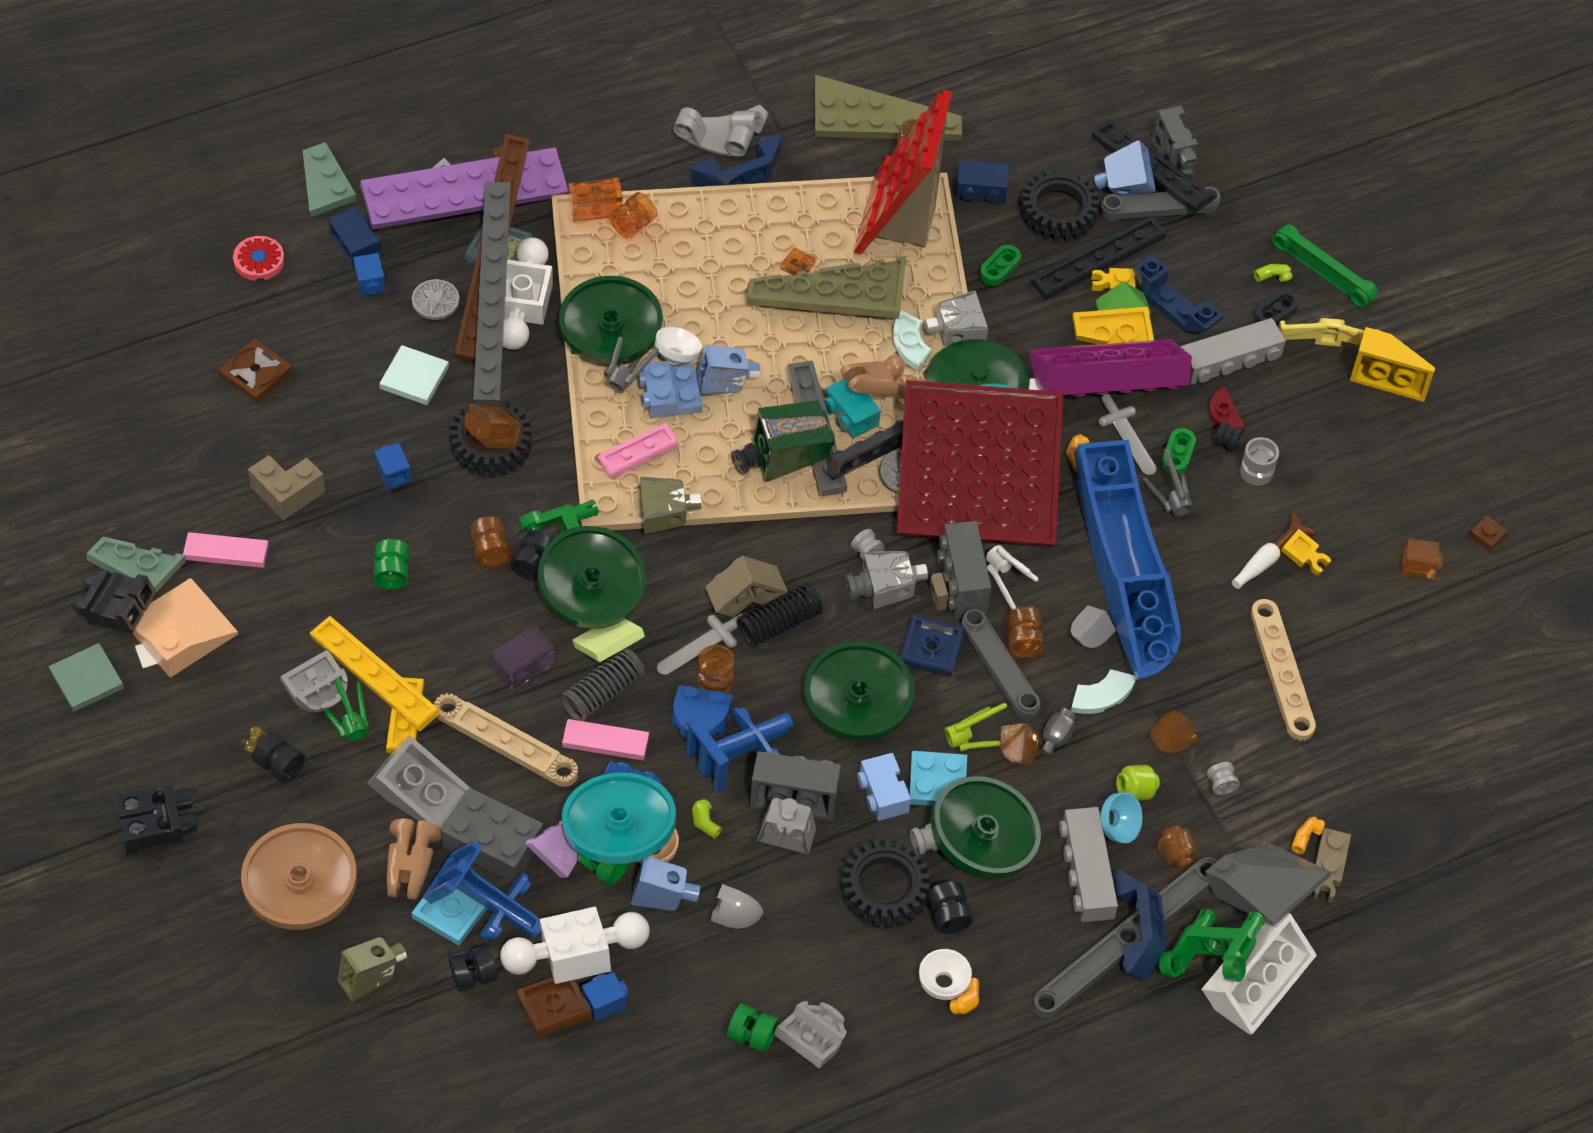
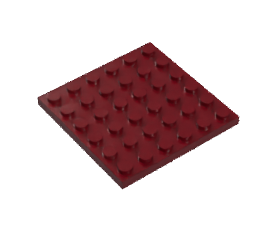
[896,380,1063,547]

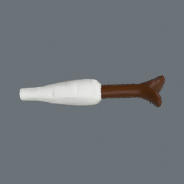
[1232,512,1315,589]

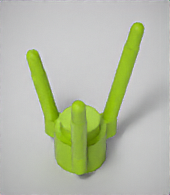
[945,703,1007,752]

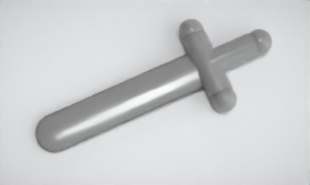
[1098,394,1157,475]
[657,614,743,675]

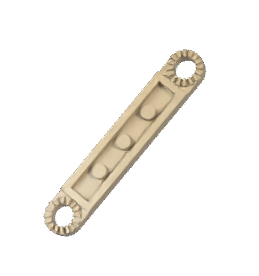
[1251,599,1316,741]
[434,693,578,787]

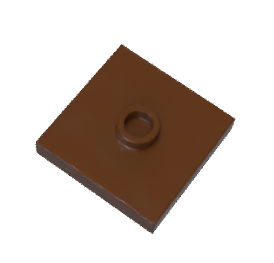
[516,977,592,1038]

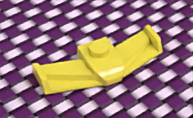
[1278,318,1365,347]

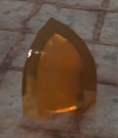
[1151,710,1198,753]
[1000,723,1038,765]

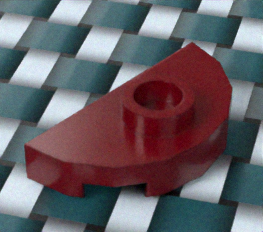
[1208,387,1245,432]

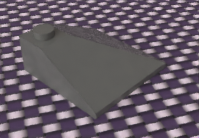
[1205,843,1331,926]

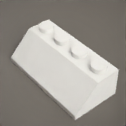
[1202,913,1317,1034]

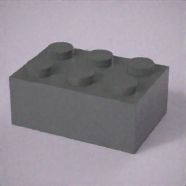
[937,521,991,620]
[750,751,841,821]
[441,788,544,882]

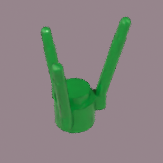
[323,678,370,741]

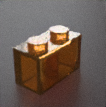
[569,177,623,222]
[465,404,521,449]

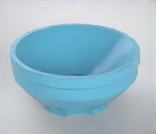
[1100,792,1143,843]

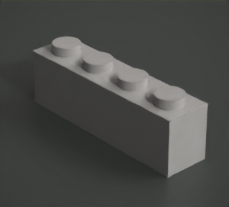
[1181,318,1286,385]
[1059,807,1118,922]

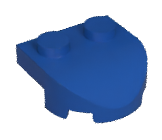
[671,685,733,738]

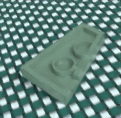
[303,142,356,217]
[86,537,185,592]

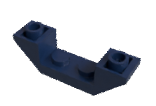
[690,134,781,187]
[1133,255,1224,332]
[1114,869,1167,982]

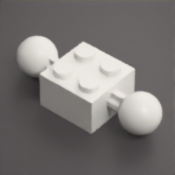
[503,238,553,350]
[500,907,650,984]

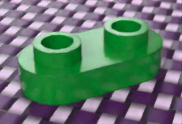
[980,245,1021,286]
[1162,428,1196,475]

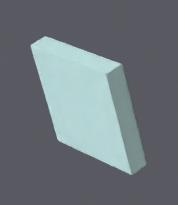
[379,345,449,405]

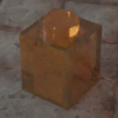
[1402,538,1443,579]

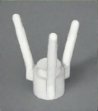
[986,545,1038,610]

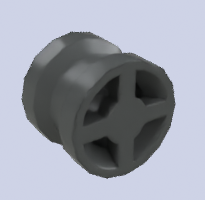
[845,571,872,601]

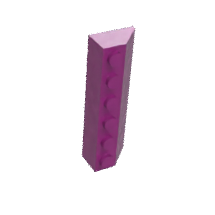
[1029,339,1192,396]

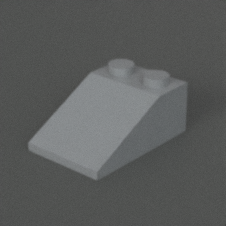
[367,736,470,828]

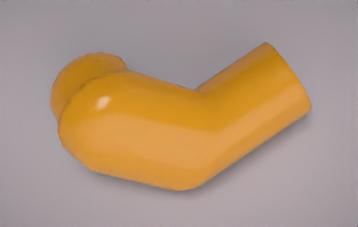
[1066,434,1089,472]
[1291,817,1325,854]
[949,978,979,1015]

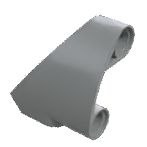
[673,105,769,157]

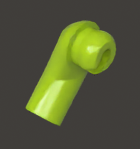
[1253,264,1293,282]
[692,800,722,839]

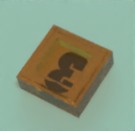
[780,247,816,276]

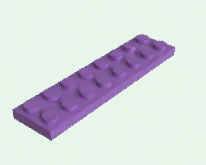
[360,147,568,229]

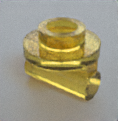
[240,727,266,753]

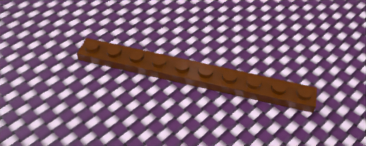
[454,134,530,362]

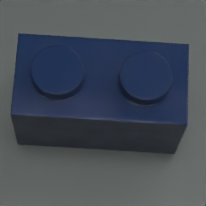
[956,160,1009,203]
[328,207,382,269]

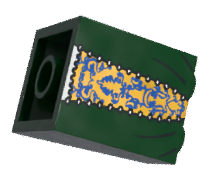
[752,400,835,481]

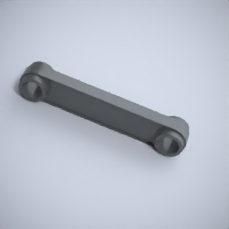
[1100,187,1220,222]
[962,608,1040,721]

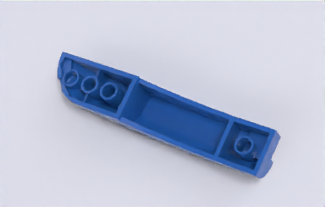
[1074,440,1181,680]

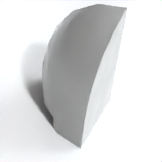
[1071,605,1116,648]
[711,884,764,929]

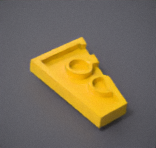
[1072,307,1154,344]

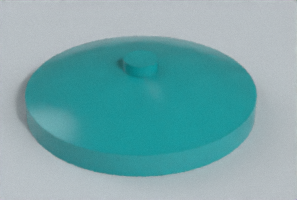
[562,772,676,864]

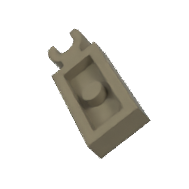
[1313,828,1351,903]

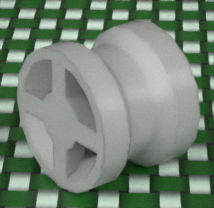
[851,529,885,560]
[1207,762,1240,795]
[910,823,940,855]

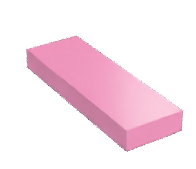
[597,423,679,479]
[183,532,269,568]
[562,719,649,761]

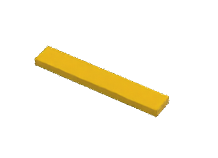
[310,616,440,732]

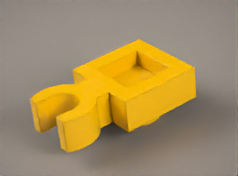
[1091,268,1135,291]
[1281,529,1331,576]

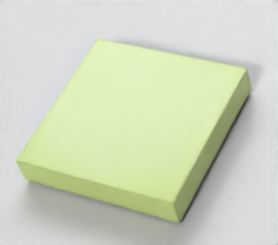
[572,619,645,662]

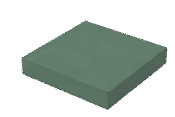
[49,643,124,712]

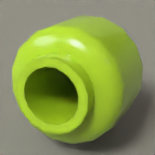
[1116,765,1160,801]

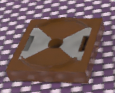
[218,339,293,402]

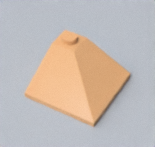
[128,578,238,678]

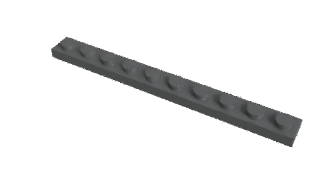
[473,182,511,405]

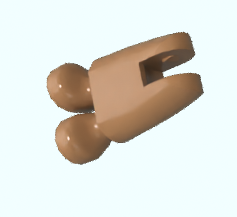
[840,355,916,399]
[387,818,442,900]

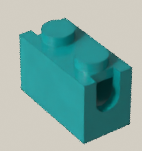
[824,379,881,439]

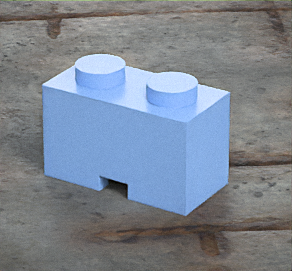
[857,753,911,821]

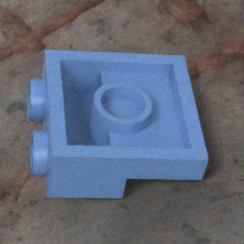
[638,361,702,418]

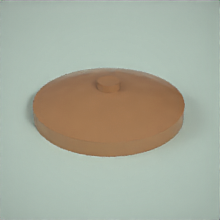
[241,823,357,930]

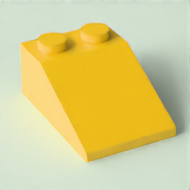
[1350,327,1435,402]

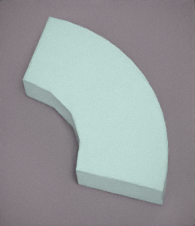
[893,310,932,371]
[1071,669,1136,714]

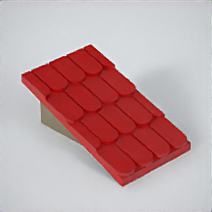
[853,90,952,254]

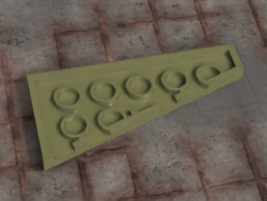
[815,75,962,141]
[747,256,906,319]

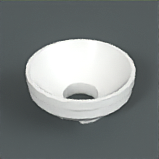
[655,327,702,365]
[919,949,972,1000]

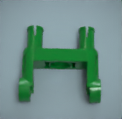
[519,499,599,533]
[1159,909,1265,982]

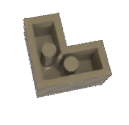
[248,455,325,520]
[705,556,788,617]

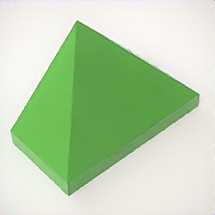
[1095,281,1151,316]

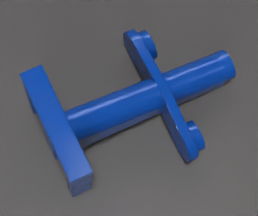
[686,707,793,794]
[422,841,541,940]

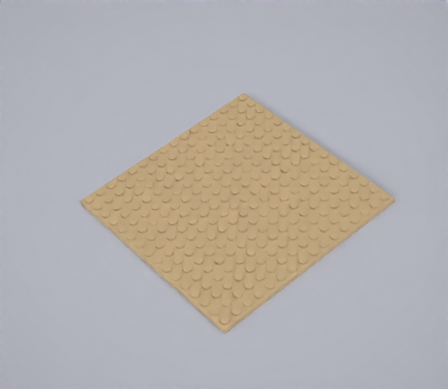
[552,173,968,530]

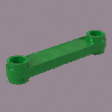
[1272,224,1378,308]

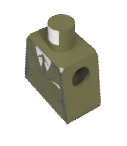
[640,477,701,534]
[337,937,407,1002]

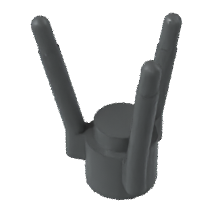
[606,337,659,392]
[1142,449,1193,517]

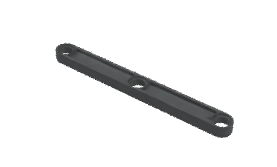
[1033,857,1217,1019]

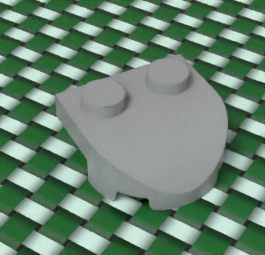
[280,649,348,712]
[774,1001,847,1068]

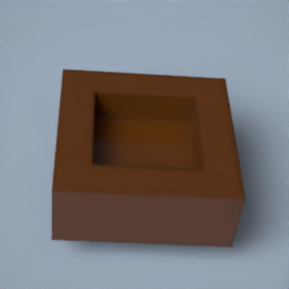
[1469,516,1507,552]

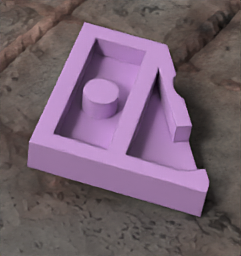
[525,821,579,878]

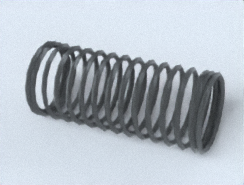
[561,648,645,721]

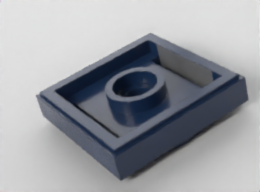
[900,615,965,677]

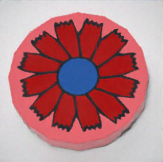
[233,236,284,281]

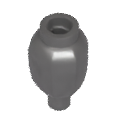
[1041,708,1076,756]

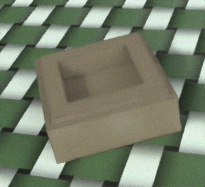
[930,573,948,611]

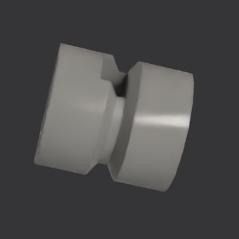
[1240,437,1279,486]

